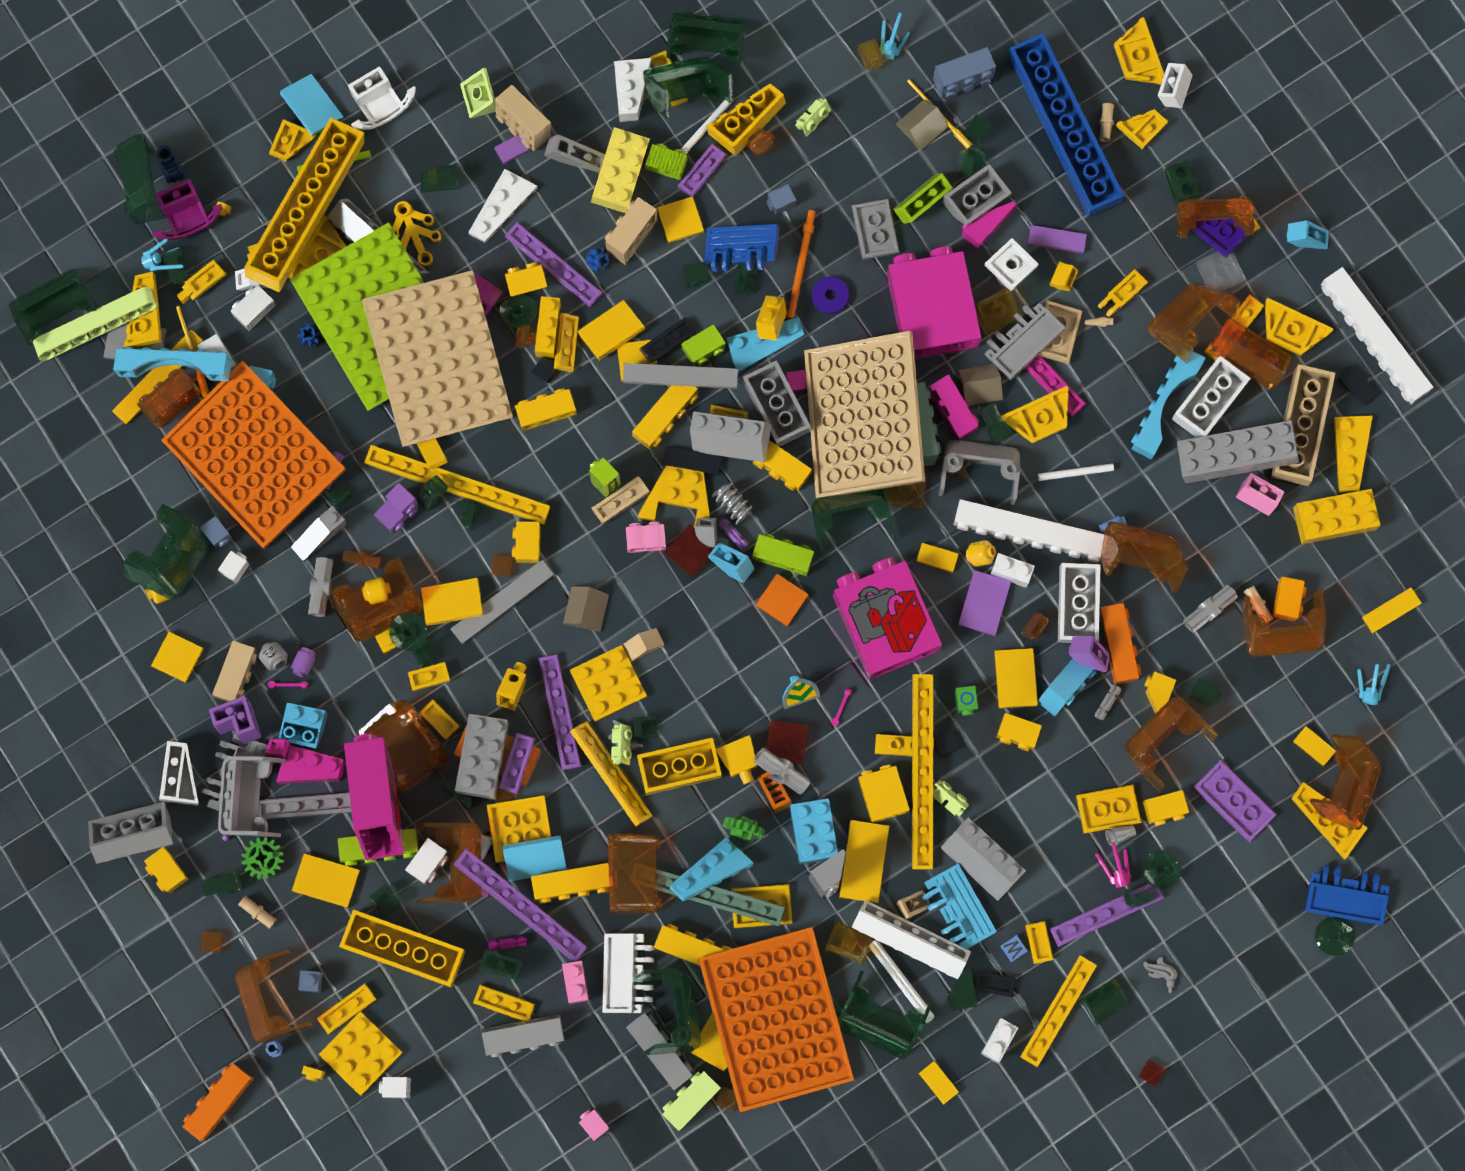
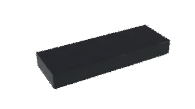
[639,317,696,364]
[662,446,722,476]

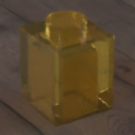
[857,39,884,71]

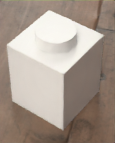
[218,551,250,583]

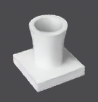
[985,238,1039,291]

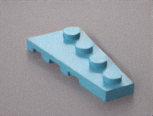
[726,317,804,374]

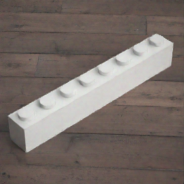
[1321,267,1433,404]
[953,499,1109,563]

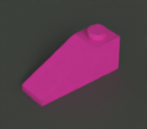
[961,201,1016,250]

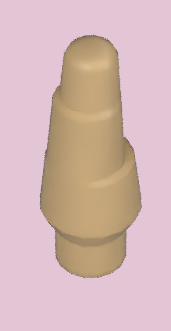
[1085,316,1113,327]

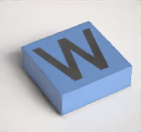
[1000,935,1028,962]

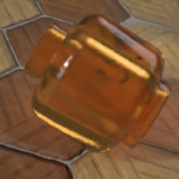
[747,129,775,157]

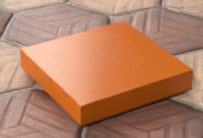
[755,574,809,627]

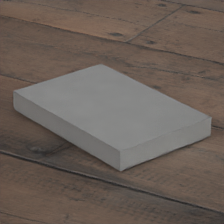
[852,199,900,260]
[103,323,167,360]

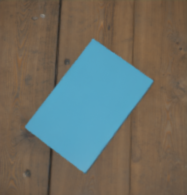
[280,74,343,136]
[502,836,567,882]

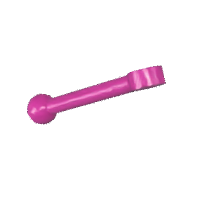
[268,681,308,689]
[831,688,852,726]

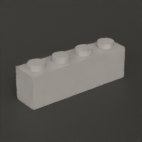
[626,1013,693,1091]
[482,1014,564,1057]

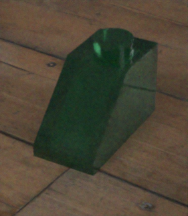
[420,165,459,193]
[947,967,977,1011]

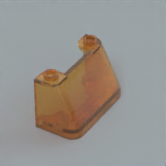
[1176,198,1254,238]
[330,557,423,642]
[358,700,450,793]
[608,833,662,915]

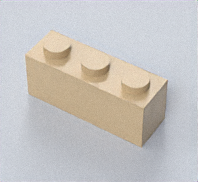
[212,641,258,702]

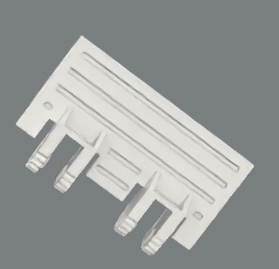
[602,934,654,1013]

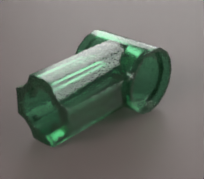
[979,404,1012,444]
[202,870,243,897]

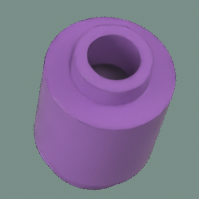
[290,647,316,677]

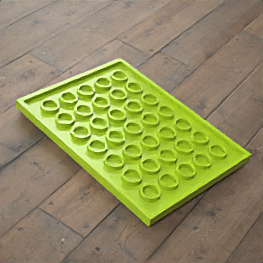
[290,222,424,411]

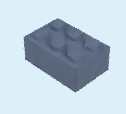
[933,47,996,99]

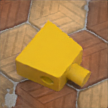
[496,662,527,711]
[716,735,757,785]

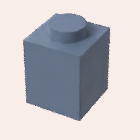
[766,184,796,215]
[200,516,232,549]
[298,970,323,993]

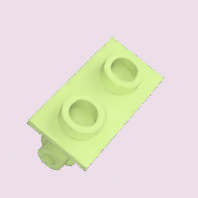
[795,98,831,136]
[611,724,632,765]
[933,780,969,816]

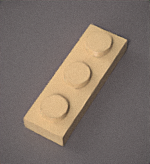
[592,476,650,525]

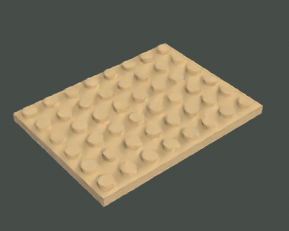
[362,270,513,447]
[804,331,925,499]

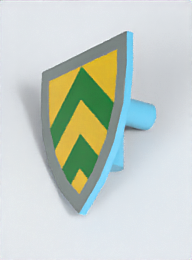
[782,675,821,710]

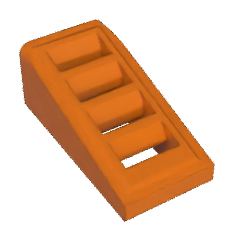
[757,772,792,814]

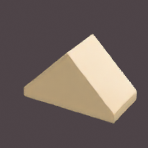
[622,628,665,662]
[896,890,931,920]

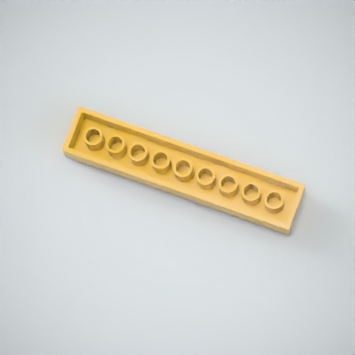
[245,117,364,293]

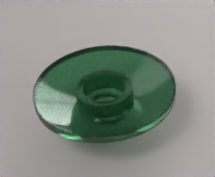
[500,294,538,327]
[389,612,428,651]
[1142,850,1181,889]
[1315,917,1354,956]

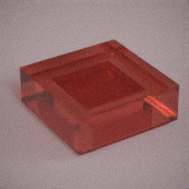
[1138,1060,1165,1087]

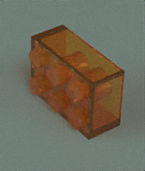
[137,367,201,430]

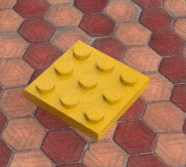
[570,645,647,722]
[487,795,551,863]
[319,1011,403,1096]

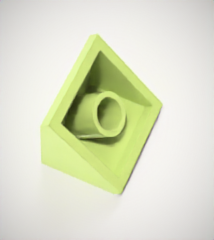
[460,68,496,118]

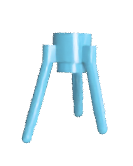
[879,12,910,59]
[141,238,183,272]
[1357,664,1391,705]

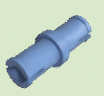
[265,1041,284,1057]

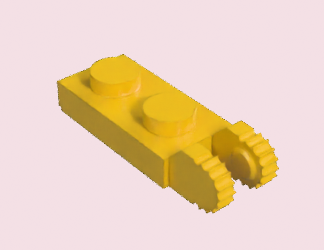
[1098,269,1148,317]

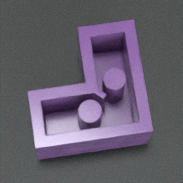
[374,483,419,533]
[209,696,262,744]

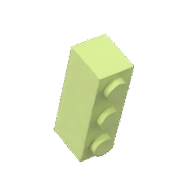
[662,1071,721,1131]

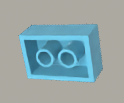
[790,798,838,865]

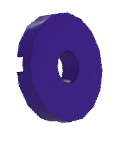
[812,276,849,314]

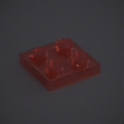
[664,524,715,578]
[766,720,809,765]

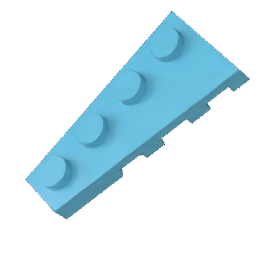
[670,837,753,902]

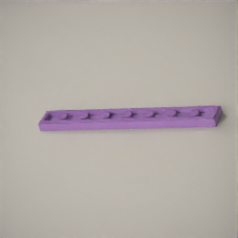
[453,848,587,962]

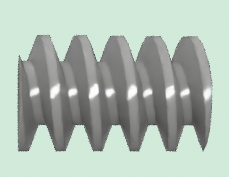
[712,483,752,525]

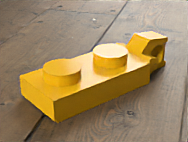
[177,260,226,304]

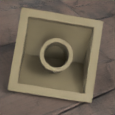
[896,100,949,151]
[958,364,1003,406]
[563,586,609,632]

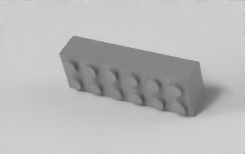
[1177,420,1299,484]

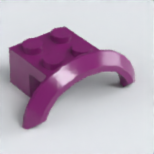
[152,179,222,240]

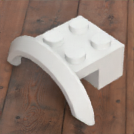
[348,66,416,130]

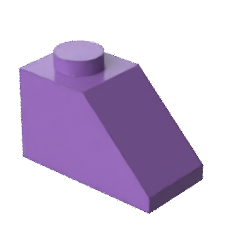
[1069,636,1110,672]

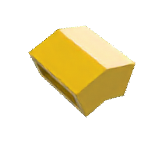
[1049,261,1078,291]

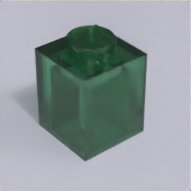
[1189,678,1221,707]

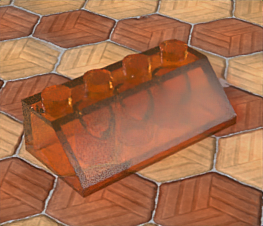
[1209,316,1292,390]

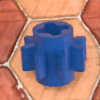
[586,247,609,271]
[297,323,321,348]

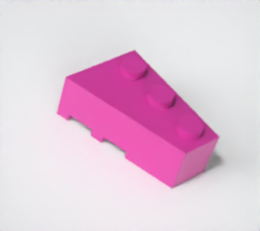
[929,374,979,441]
[276,745,346,785]

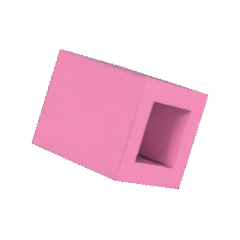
[579,1109,610,1141]

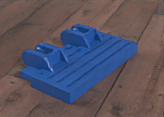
[704,224,779,272]
[1305,864,1390,925]

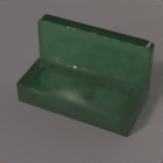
[1081,978,1129,1025]

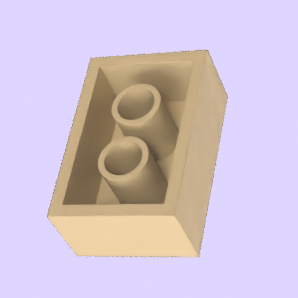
[495,85,551,152]
[605,197,658,265]

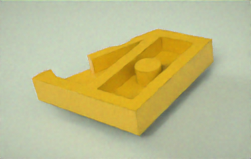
[1116,109,1168,149]
[269,119,317,162]

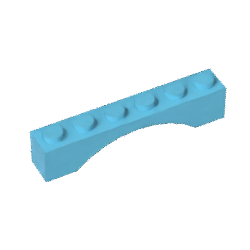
[113,347,232,381]
[1131,347,1205,460]

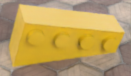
[706,84,786,156]

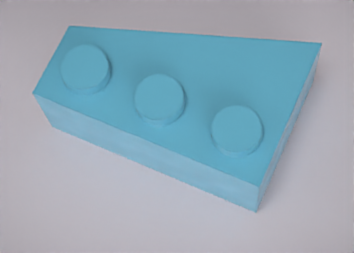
[1037,658,1097,716]

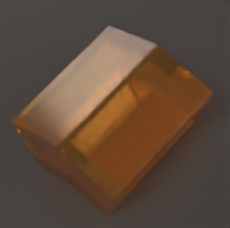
[1021,612,1049,640]

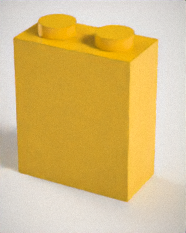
[858,764,910,823]

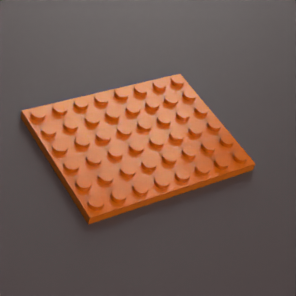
[161,360,346,549]
[698,927,854,1112]

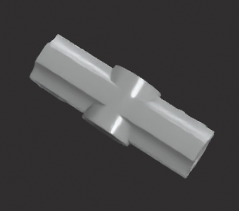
[308,557,333,617]
[1183,585,1238,634]
[754,748,810,794]

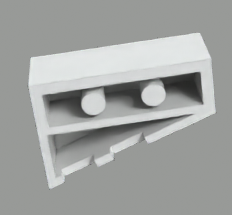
[614,58,652,122]
[159,741,199,806]

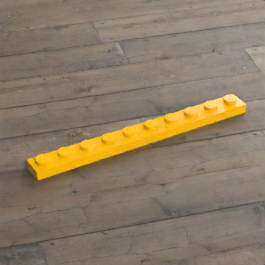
[364,445,551,525]
[912,674,933,869]

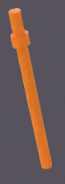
[787,210,816,319]

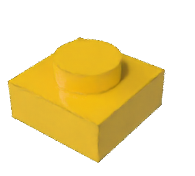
[375,628,401,654]
[302,1066,325,1082]

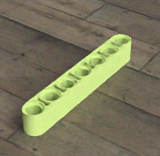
[33,287,157,361]

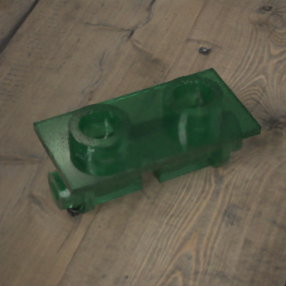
[734,258,758,296]

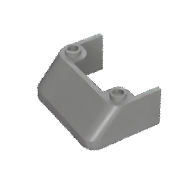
[938,440,1020,505]
[218,756,286,837]

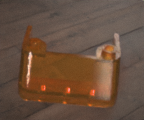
[1100,521,1188,593]
[1241,589,1326,657]
[1125,697,1218,792]
[1310,734,1381,830]
[416,822,481,904]
[235,950,313,1043]

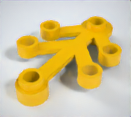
[392,201,442,268]

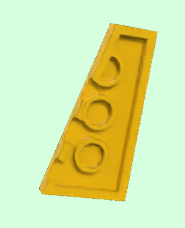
[123,272,162,348]
[1291,782,1367,860]

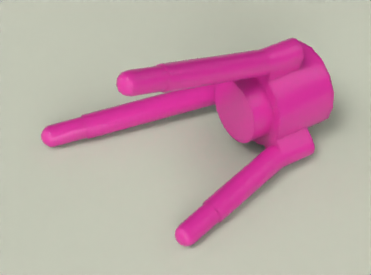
[1095,843,1131,888]

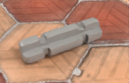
[1095,684,1121,720]

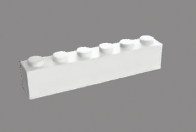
[852,900,971,979]

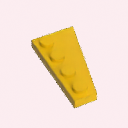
[1333,416,1372,493]

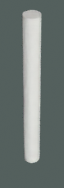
[680,96,734,154]
[1037,463,1114,481]

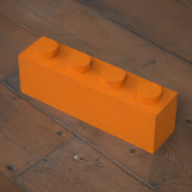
[1099,603,1141,685]
[182,1063,254,1142]

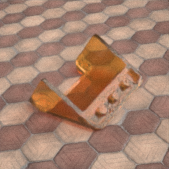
[1148,284,1241,363]

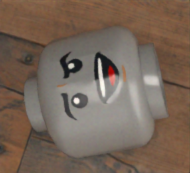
[259,642,288,671]

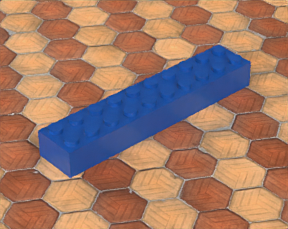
[1008,33,1124,217]

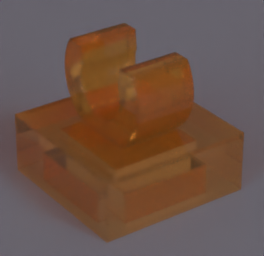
[515,325,537,348]

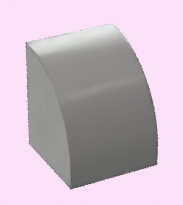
[695,518,717,547]

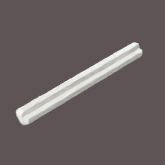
[869,940,934,1023]

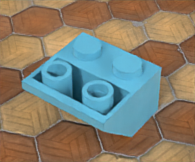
[278,703,328,748]

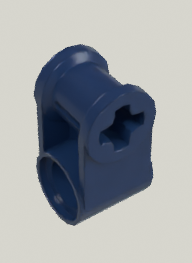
[156,145,185,184]

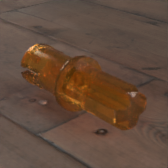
[343,550,382,569]

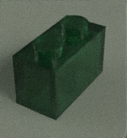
[479,950,524,982]

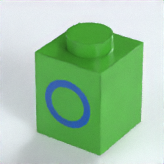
[955,686,978,716]

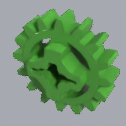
[723,815,765,841]
[241,837,284,880]

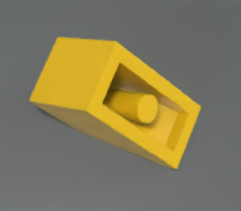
[1144,672,1176,718]

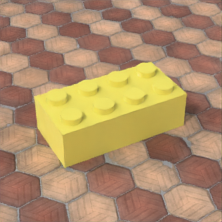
[591,127,650,213]

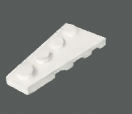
[469,169,538,243]

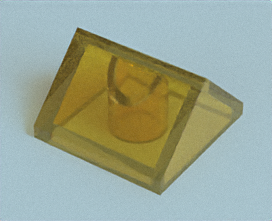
[975,287,1020,335]
[825,922,872,965]

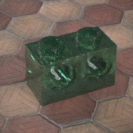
[1163,160,1201,206]

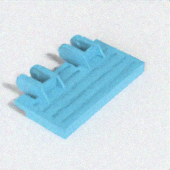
[922,864,997,949]

